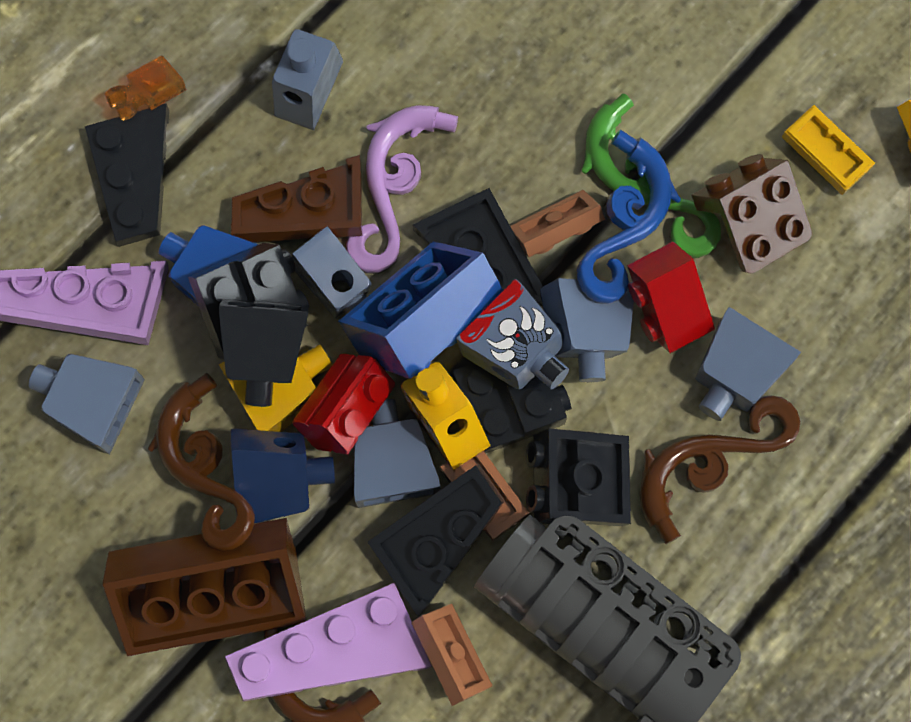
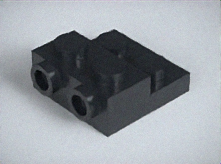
[188,243,309,360]
[453,363,572,454]
[525,428,631,527]

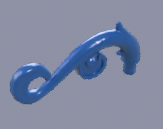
[576,130,681,304]

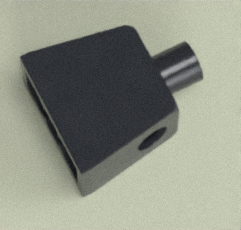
[219,299,309,407]

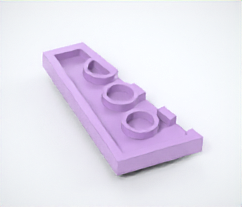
[0,261,169,345]
[225,583,432,702]

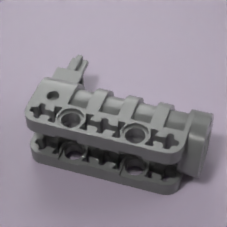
[474,515,741,722]

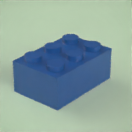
[338,241,504,379]

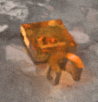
[105,55,187,121]

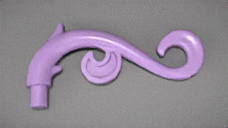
[346,105,458,273]

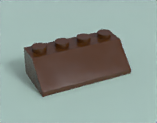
[103,518,306,656]

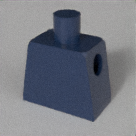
[231,429,335,524]

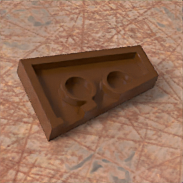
[231,155,363,242]

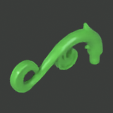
[582,93,721,258]

